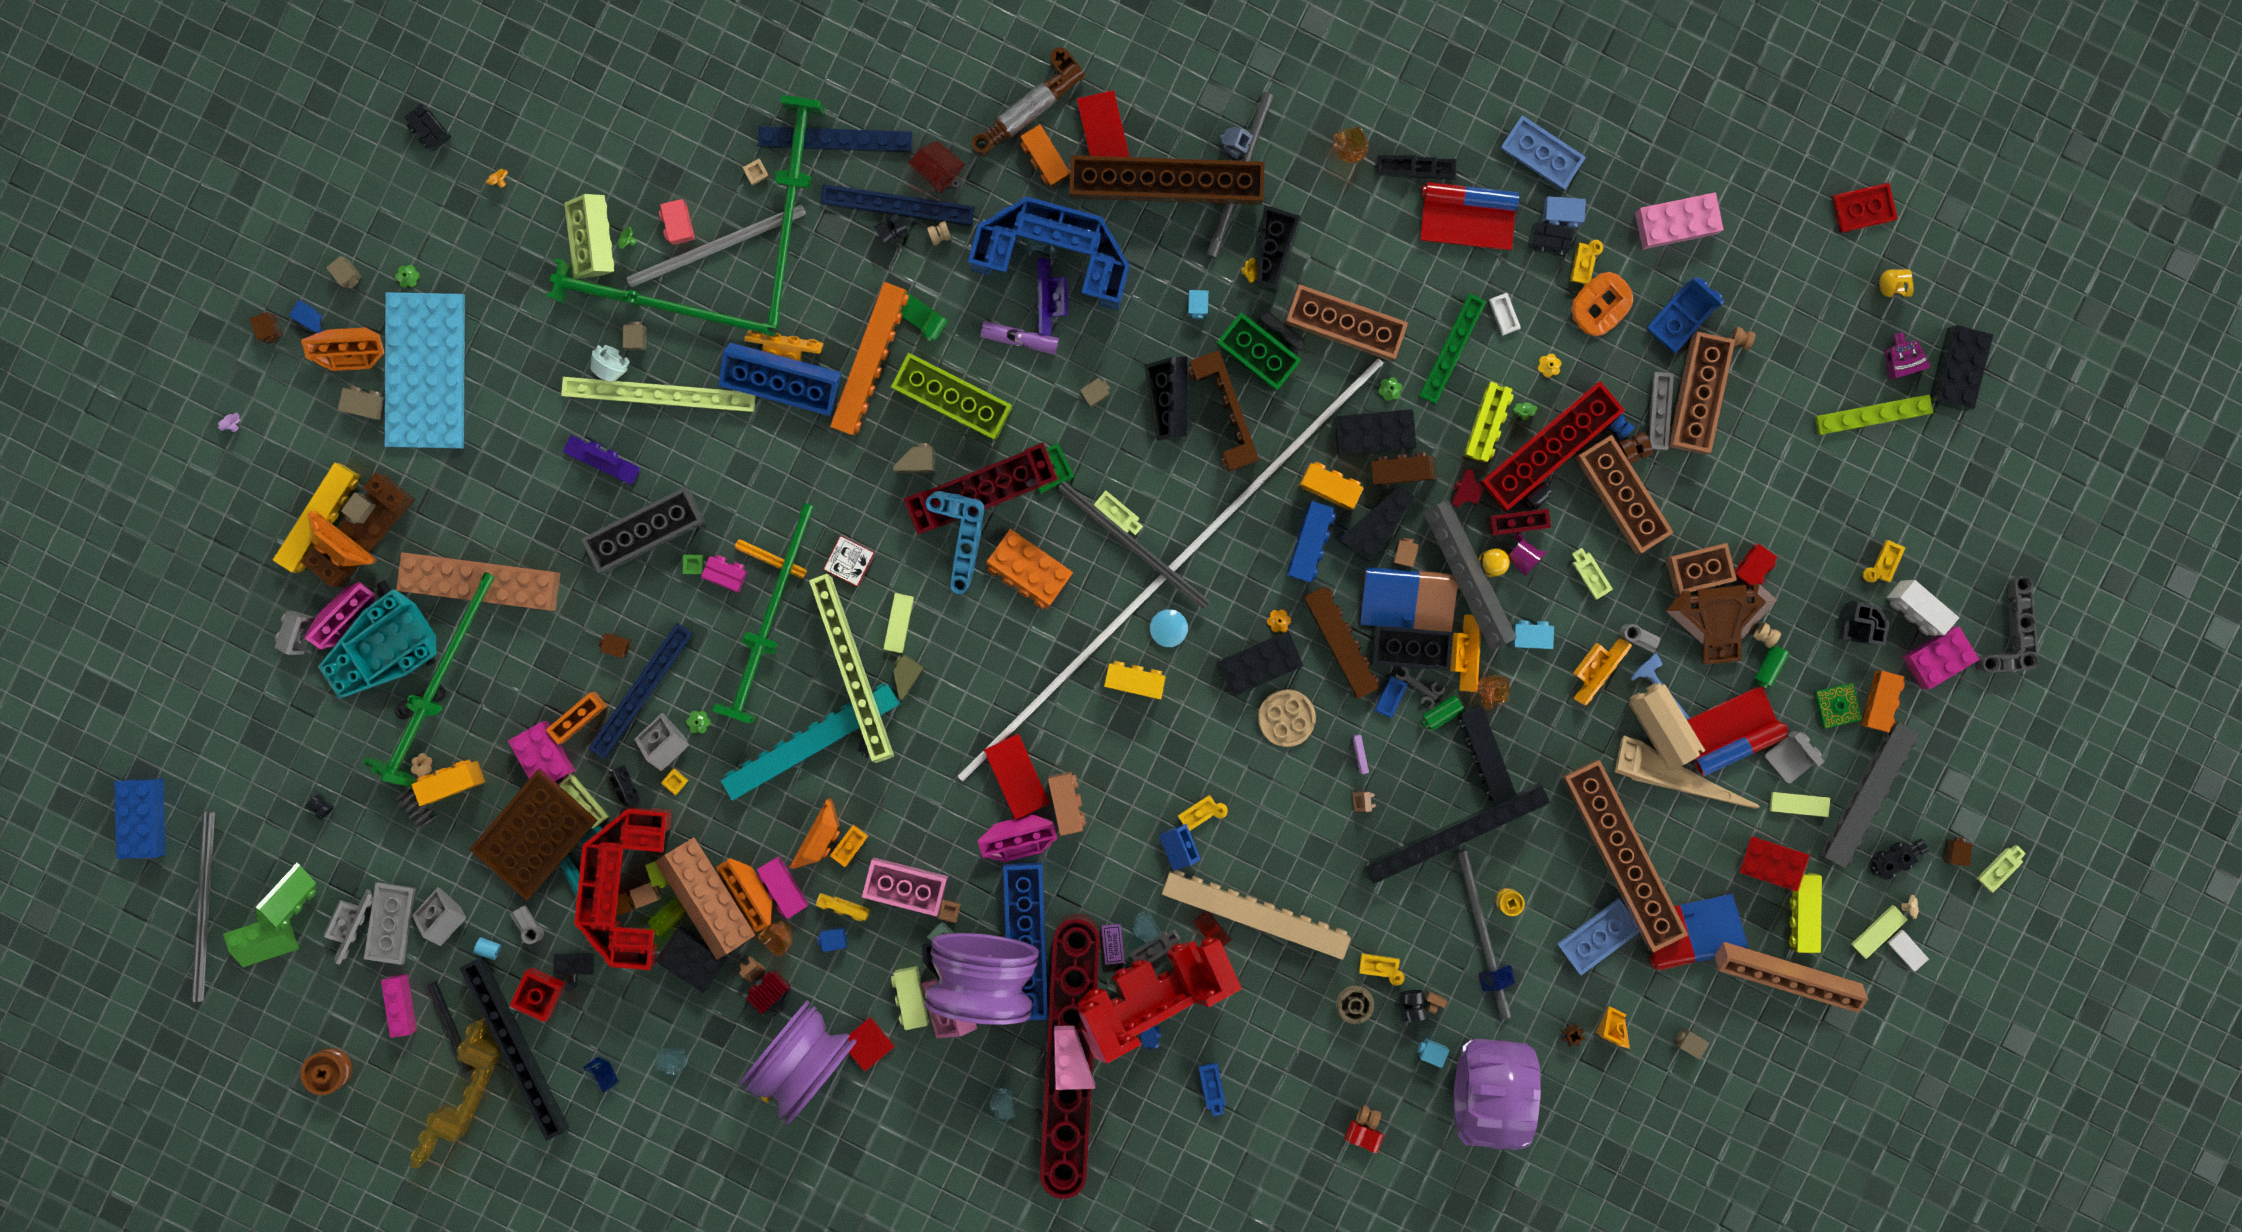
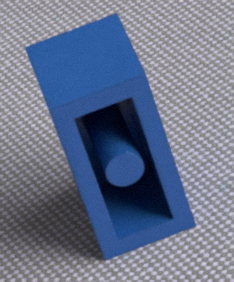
[1159,824,1201,871]

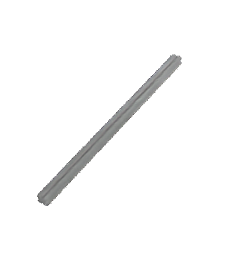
[627,205,806,287]

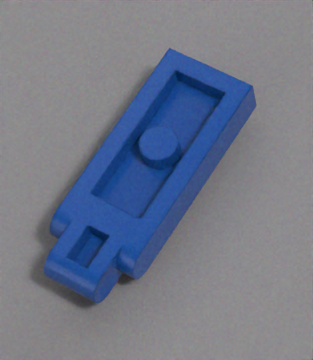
[1198,1062,1226,1117]

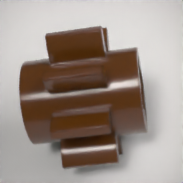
[1561,1023,1585,1047]

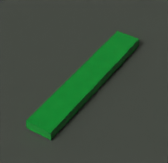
[1418,293,1487,405]

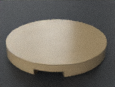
[1258,689,1316,747]

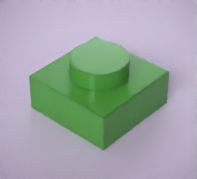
[683,555,704,574]

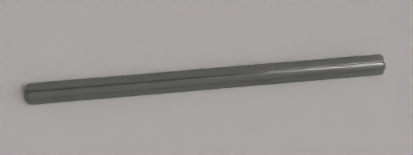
[1058,481,1210,609]
[191,811,215,1003]

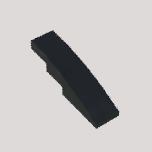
[1376,155,1457,180]

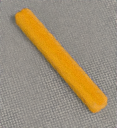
[735,539,807,579]

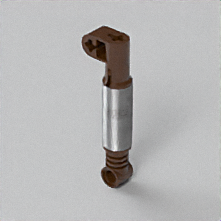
[972,47,1085,157]

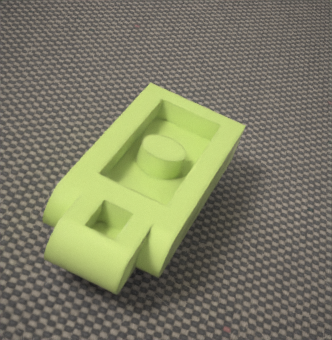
[1094,490,1143,535]
[1572,548,1613,600]
[1976,845,2025,893]

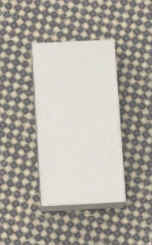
[1488,293,1521,336]
[1887,930,1929,972]

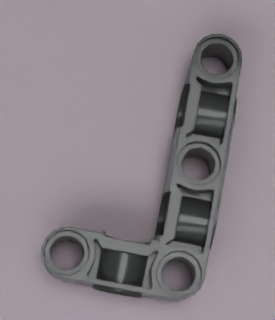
[1975,576,2038,673]

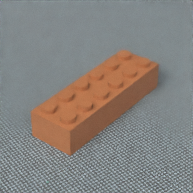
[1285,284,1408,362]
[1669,332,1735,455]
[1574,435,1674,554]
[655,838,755,960]

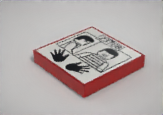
[823,535,875,587]

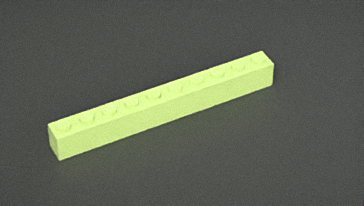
[809,574,894,763]

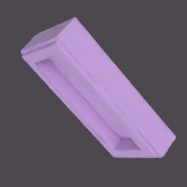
[1352,734,1369,774]

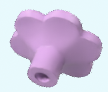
[218,413,240,432]

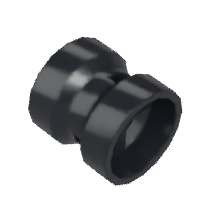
[305,793,334,820]

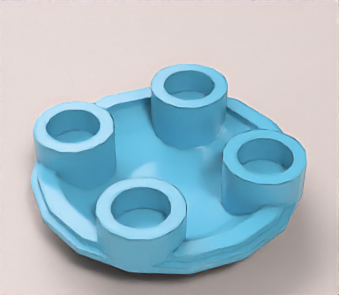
[1150,610,1188,647]

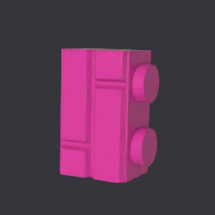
[701,554,748,592]

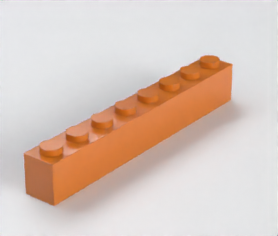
[830,282,909,435]

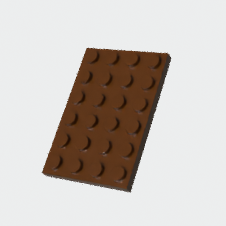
[469,768,598,901]

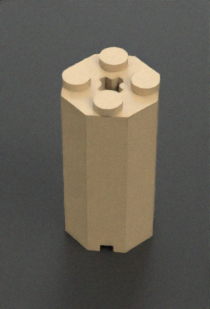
[1629,683,1705,770]

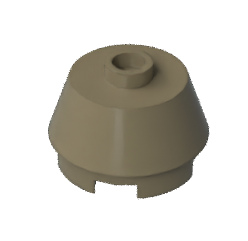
[1336,986,1374,1024]

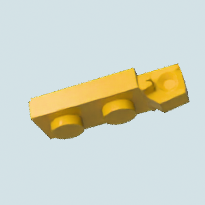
[816,893,871,921]

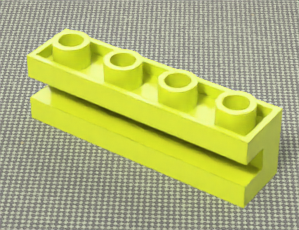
[1463,382,1514,463]
[1789,873,1822,953]

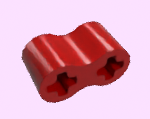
[1344,1120,1385,1153]

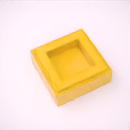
[661,768,689,795]

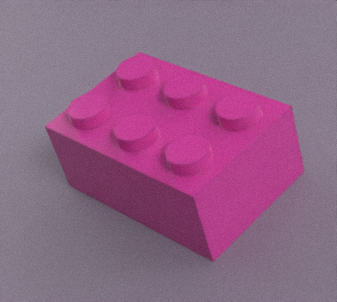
[1902,627,1979,689]
[508,721,576,782]

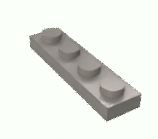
[1648,372,1674,450]

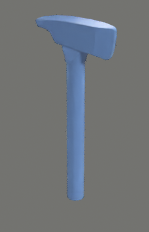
[1630,653,1690,720]

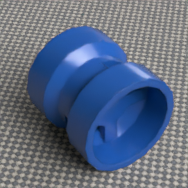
[1607,414,1635,440]

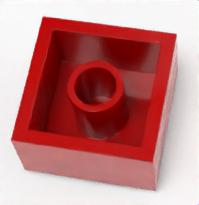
[510,967,566,1022]

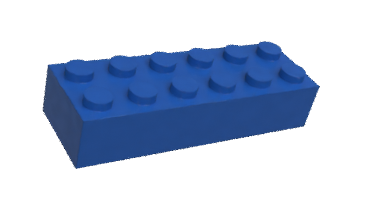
[718,343,842,416]

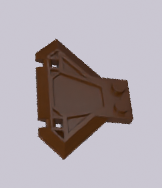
[1665,583,1777,665]

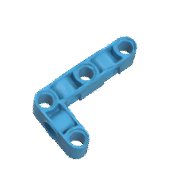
[926,491,984,594]

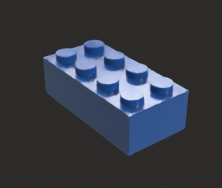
[1286,501,1336,583]
[114,779,166,859]

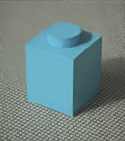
[1188,290,1209,319]
[1417,1038,1450,1068]

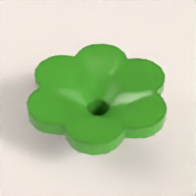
[617,226,636,249]
[395,265,420,288]
[1378,377,1402,401]
[1513,402,1538,421]
[686,711,711,733]

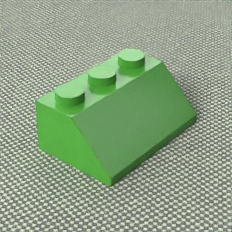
[256,863,317,933]
[223,919,299,967]

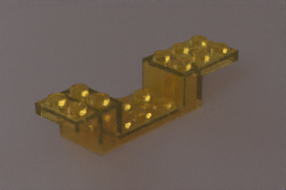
[410,1017,501,1170]

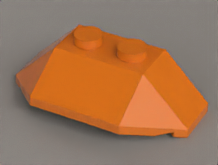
[301,327,384,371]
[308,511,378,566]
[790,798,840,869]
[716,858,772,932]

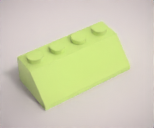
[564,194,614,279]

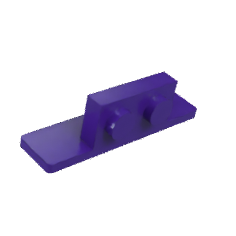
[1037,258,1068,336]
[563,435,640,485]

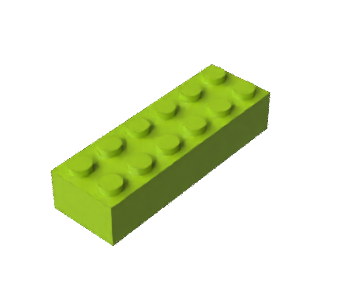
[891,353,1013,441]

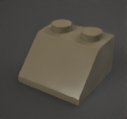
[893,443,935,473]

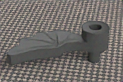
[930,179,961,193]

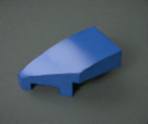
[289,300,323,333]

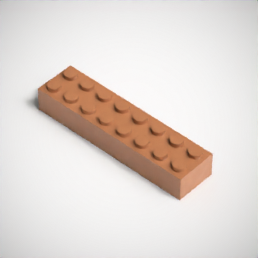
[396,552,561,611]

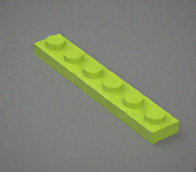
[1815,394,1933,435]

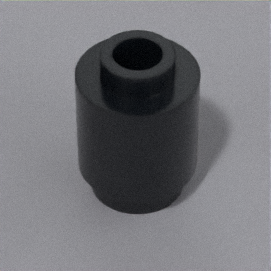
[1523,482,1552,510]

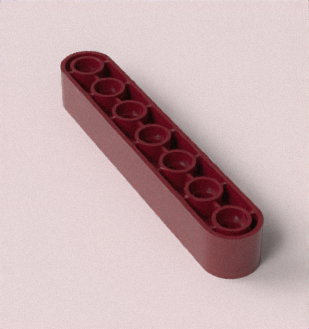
[1040,914,1100,1199]

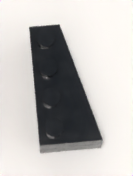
[1144,356,1188,441]

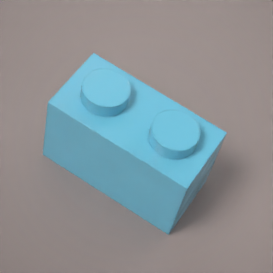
[1511,620,1554,649]

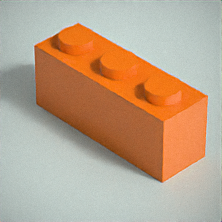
[1020,124,1070,189]
[1861,670,1905,732]
[546,692,608,745]

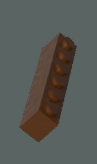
[1303,586,1380,699]

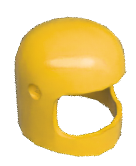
[1879,269,1914,297]
[1478,549,1510,577]

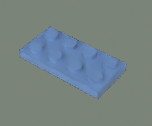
[1500,115,1586,191]
[1557,898,1640,975]

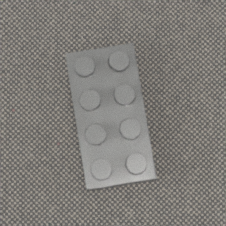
[364,882,416,965]

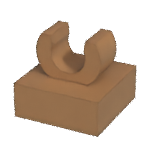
[1352,792,1376,812]
[739,957,766,983]
[1424,990,1448,1014]

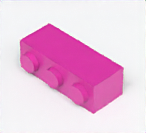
[757,856,809,919]
[381,974,417,1038]

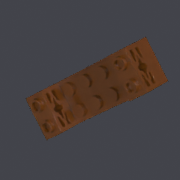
[1187,350,1259,473]
[301,473,415,587]

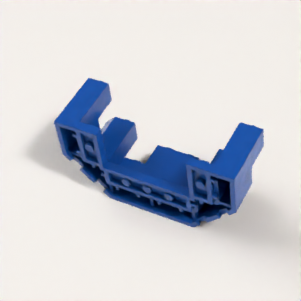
[968,196,1130,311]

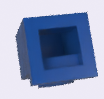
[1140,1024,1161,1049]

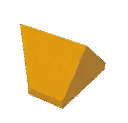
[1596,1006,1630,1049]

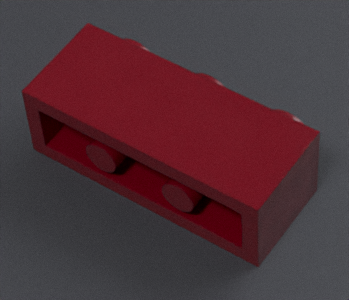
[1487,509,1551,536]

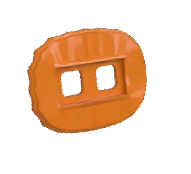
[1571,272,1633,337]

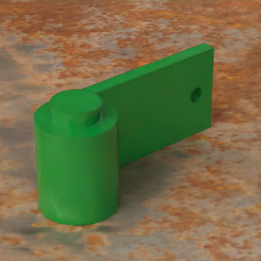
[900,292,949,341]

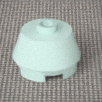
[590,345,629,382]

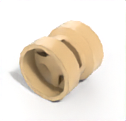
[927,221,952,246]
[1753,622,1781,648]

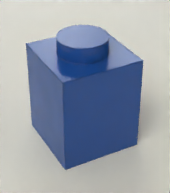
[818,926,848,952]

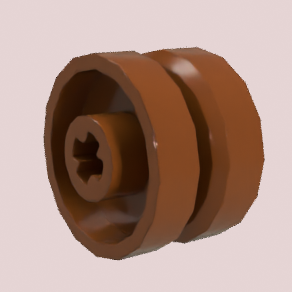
[300,1048,352,1095]

